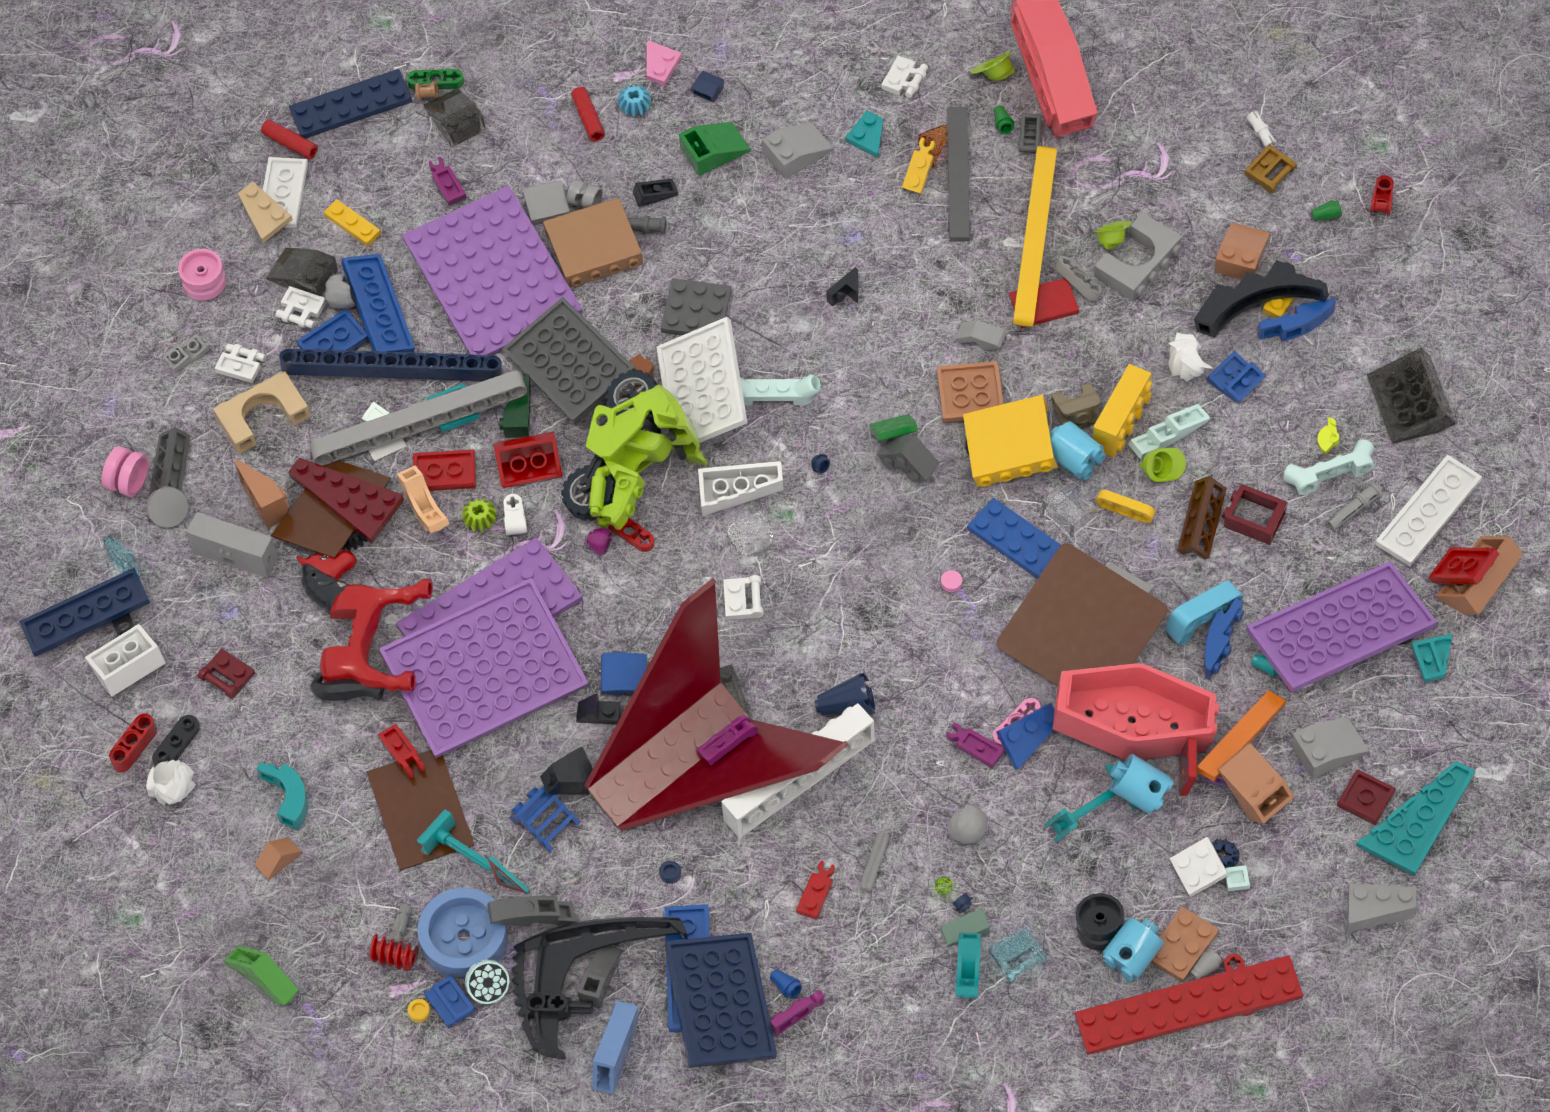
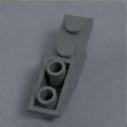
[487,896,576,927]

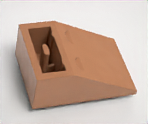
[1217,743,1294,824]

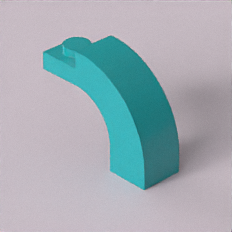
[256,762,308,831]
[955,932,981,999]

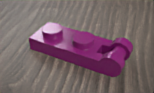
[697,715,758,766]

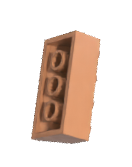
[1436,536,1523,615]

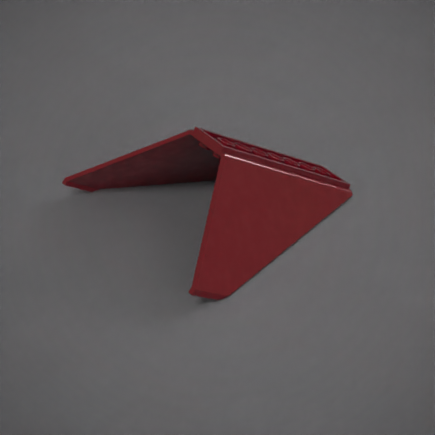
[584,578,849,831]

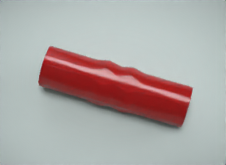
[571,87,605,142]
[261,119,318,160]

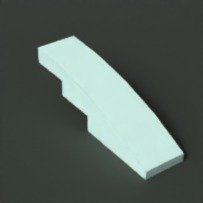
[1128,404,1210,459]

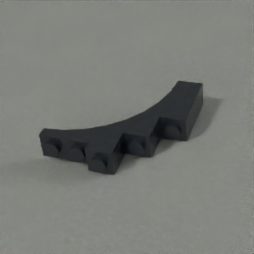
[1194,260,1329,338]

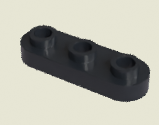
[152,715,200,767]

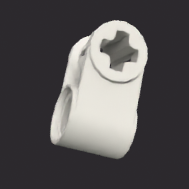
[503,494,527,536]

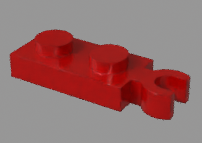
[796,860,835,920]

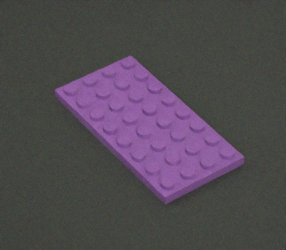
[396,537,583,637]
[1246,561,1437,693]

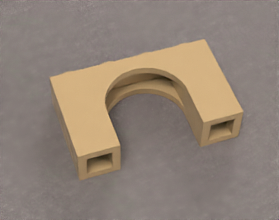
[213,371,310,454]

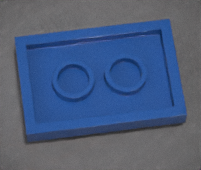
[296,309,369,364]

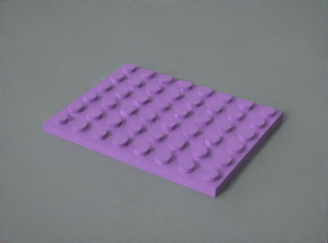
[402,186,583,355]
[379,578,589,759]

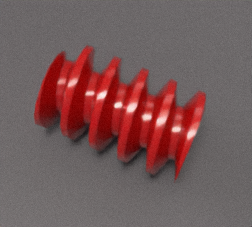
[370,934,419,972]

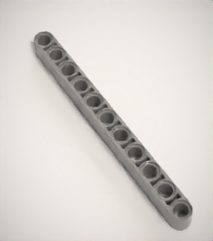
[310,371,527,466]

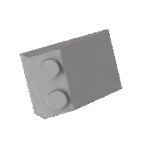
[762,122,834,179]
[1291,717,1369,779]

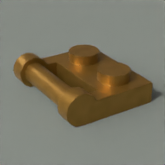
[1244,145,1297,193]

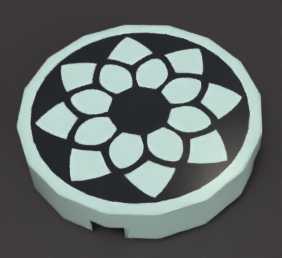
[465,959,510,1004]

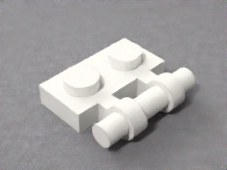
[881,56,928,98]
[275,286,327,329]
[214,343,266,383]

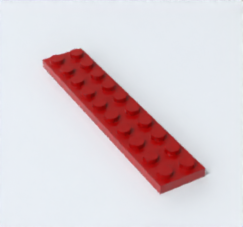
[1075,955,1303,1055]

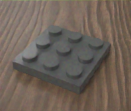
[661,278,732,335]

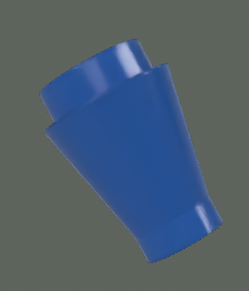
[770,969,802,999]

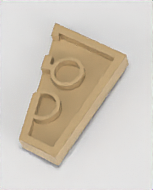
[238,181,293,243]

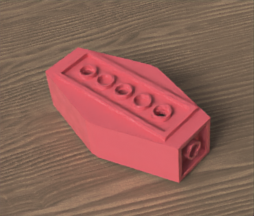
[1010,0,1098,138]
[1052,663,1219,759]

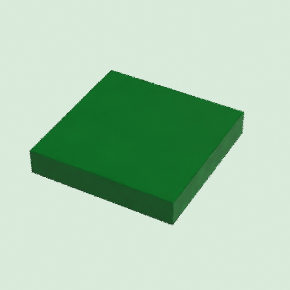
[869,414,918,441]

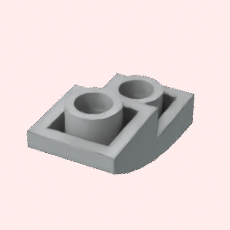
[162,334,210,371]

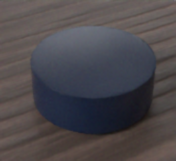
[659,861,681,884]

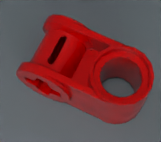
[1370,175,1394,215]

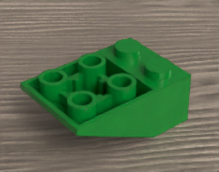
[679,122,751,176]

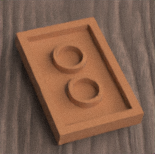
[1150,907,1219,983]

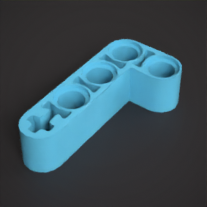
[1165,580,1244,646]

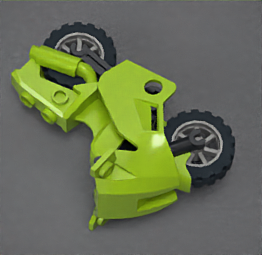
[561,370,708,530]

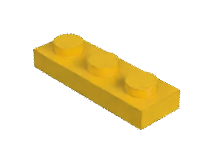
[323,199,381,247]

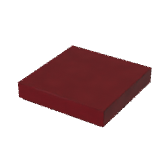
[1337,769,1396,826]

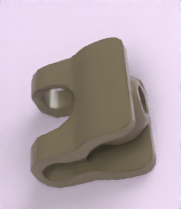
[1051,383,1101,428]

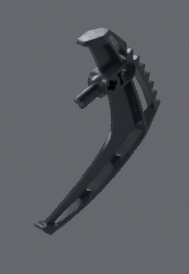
[511,917,688,1060]

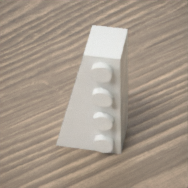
[698,461,784,516]

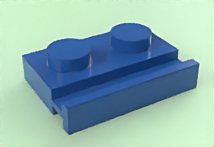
[424,975,475,1029]

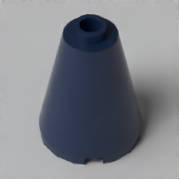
[814,672,875,716]

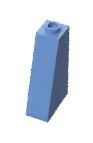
[592,1001,638,1095]

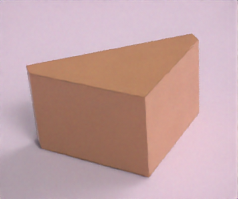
[254,837,302,880]

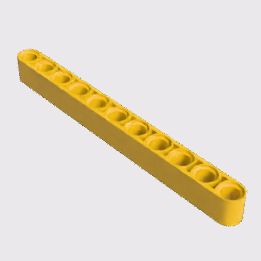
[1013,146,1057,327]

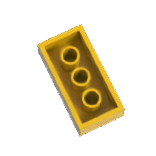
[1093,364,1153,458]

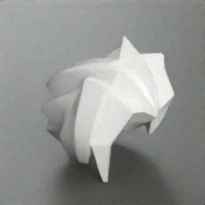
[1168,333,1213,382]
[146,760,196,806]

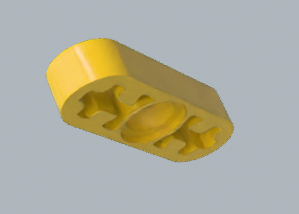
[1095,490,1156,523]

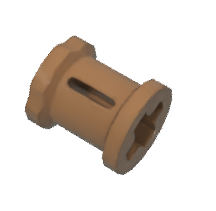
[415,81,439,100]

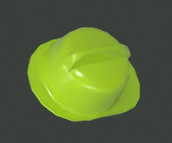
[970,50,1015,81]
[1093,220,1133,250]
[1139,448,1186,482]

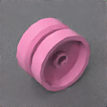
[178,249,226,301]
[102,446,149,498]

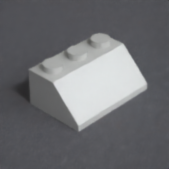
[85,624,165,697]

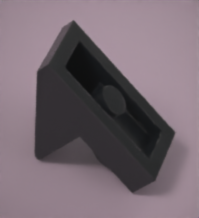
[826,267,859,307]
[576,694,621,725]

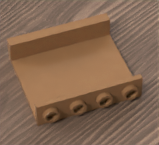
[543,198,643,288]

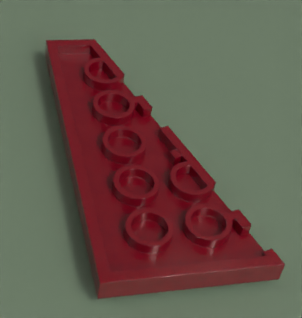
[288,458,404,544]

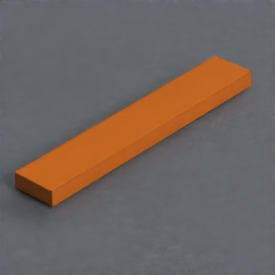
[1197,690,1286,782]

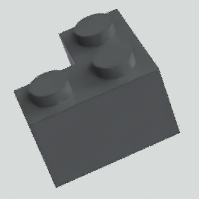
[877,435,940,482]

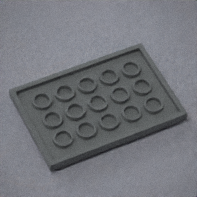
[502,297,637,424]

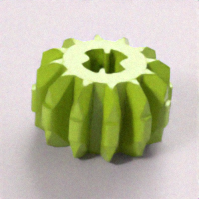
[461,497,497,533]

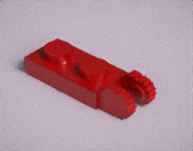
[377,724,426,779]

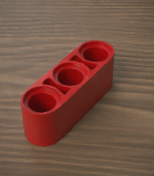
[109,713,157,773]

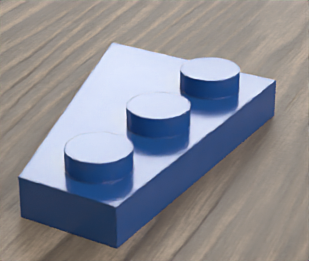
[996,703,1055,770]

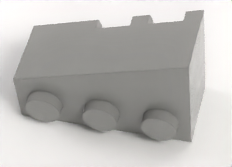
[1347,883,1416,934]

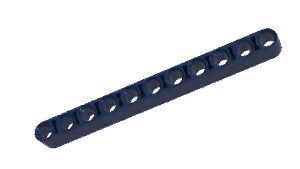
[279,349,502,381]

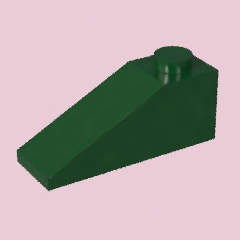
[500,374,531,438]

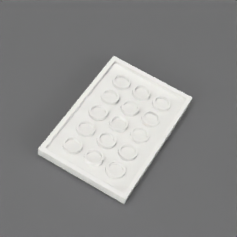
[656,317,747,451]

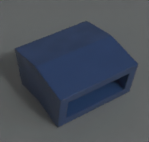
[691,71,724,102]

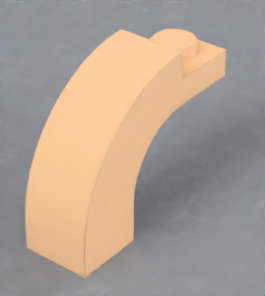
[397,466,449,533]

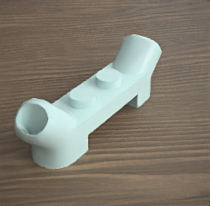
[740,374,821,405]
[1283,439,1375,495]

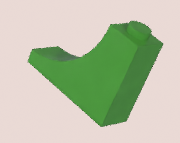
[224,945,299,1005]

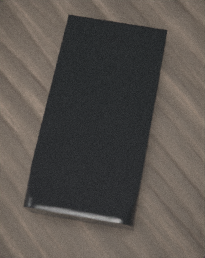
[633,179,678,207]

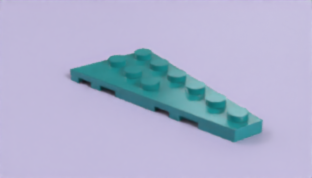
[1356,761,1475,876]

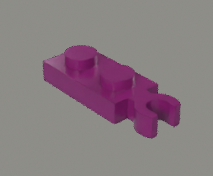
[429,157,467,206]
[946,723,1004,769]
[770,990,825,1036]

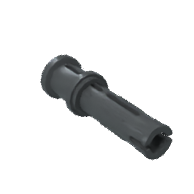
[627,216,667,234]

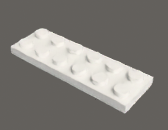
[1375,455,1482,567]

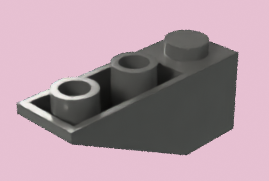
[577,946,622,1009]

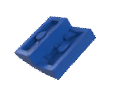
[1206,350,1266,403]
[601,652,647,696]

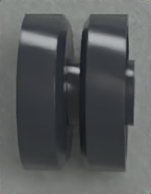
[1075,893,1125,951]

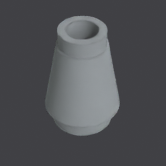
[1190,949,1223,980]

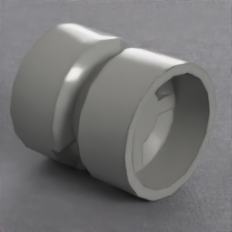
[567,179,603,209]

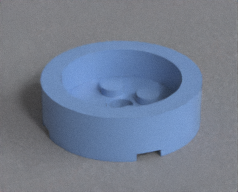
[418,888,508,979]

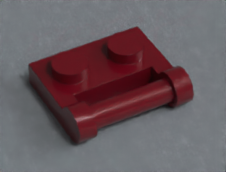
[198,648,255,699]

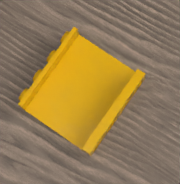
[963,394,1058,487]

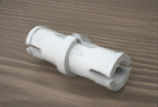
[1247,111,1277,148]

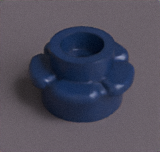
[811,454,830,473]
[952,893,973,913]

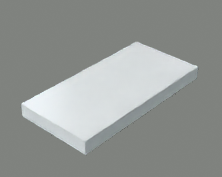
[263,157,308,228]

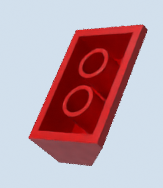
[493,431,563,488]

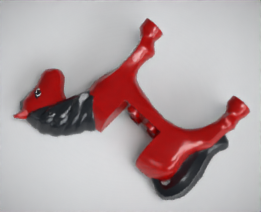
[297,550,433,701]

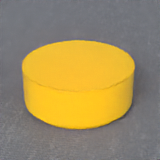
[407,999,430,1023]

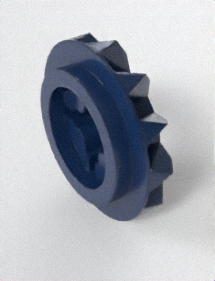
[1212,839,1239,868]

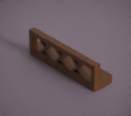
[1177,476,1227,560]

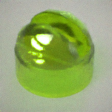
[934,876,953,895]

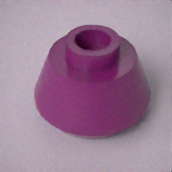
[586,528,612,556]

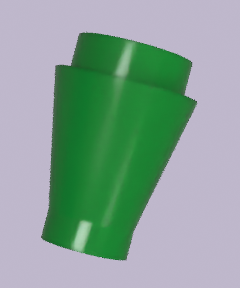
[993,105,1015,134]
[1311,200,1342,221]

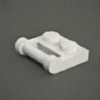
[723,575,764,620]

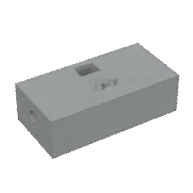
[186,512,278,578]

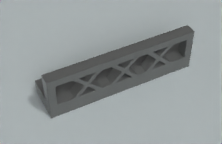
[149,427,191,496]

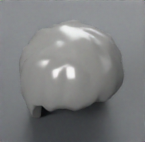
[325,274,356,310]
[947,804,988,844]

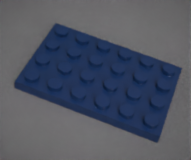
[664,933,777,1068]

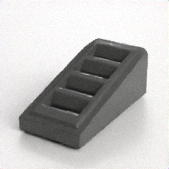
[1019,113,1041,153]

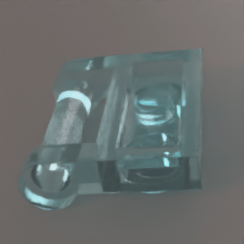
[103,535,141,578]
[989,926,1048,982]

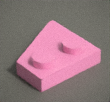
[647,41,682,86]

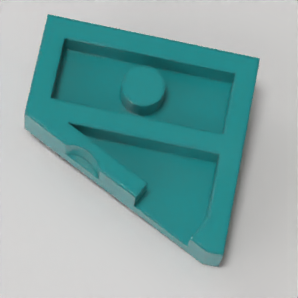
[845,110,883,158]
[1411,634,1452,683]

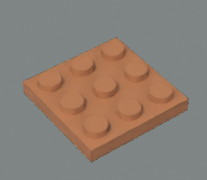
[937,361,1003,423]

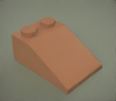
[1215,223,1270,280]
[235,460,290,529]

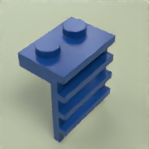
[509,785,580,852]

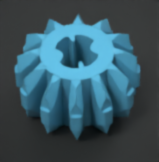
[618,83,651,117]

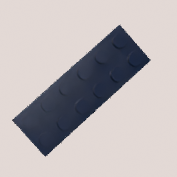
[289,69,412,139]
[19,568,150,657]

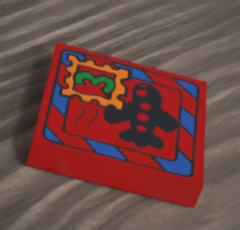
[1179,738,1197,796]

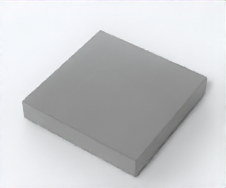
[522,180,570,224]

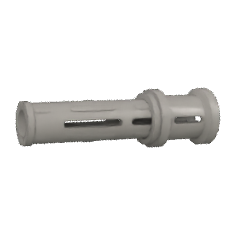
[1326,482,1383,532]

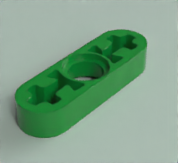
[407,69,464,90]

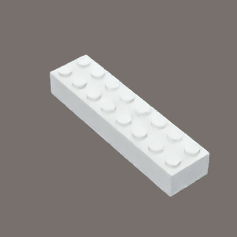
[721,703,875,839]

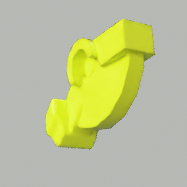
[1317,417,1339,455]

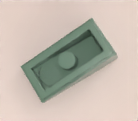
[941,909,990,947]

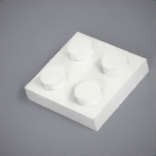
[1169,837,1229,897]

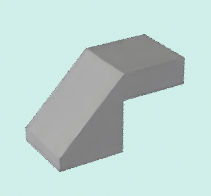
[955,320,1006,351]

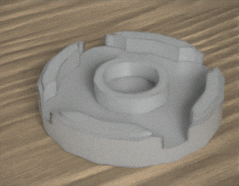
[146,486,188,528]

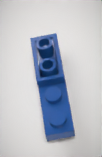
[1257,298,1336,342]
[1204,598,1244,680]

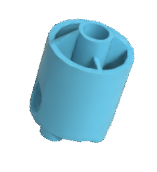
[1050,421,1106,480]
[1110,754,1174,813]
[1102,917,1164,982]

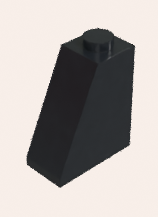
[540,747,593,795]

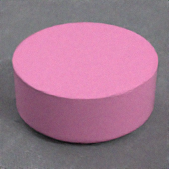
[941,570,962,592]

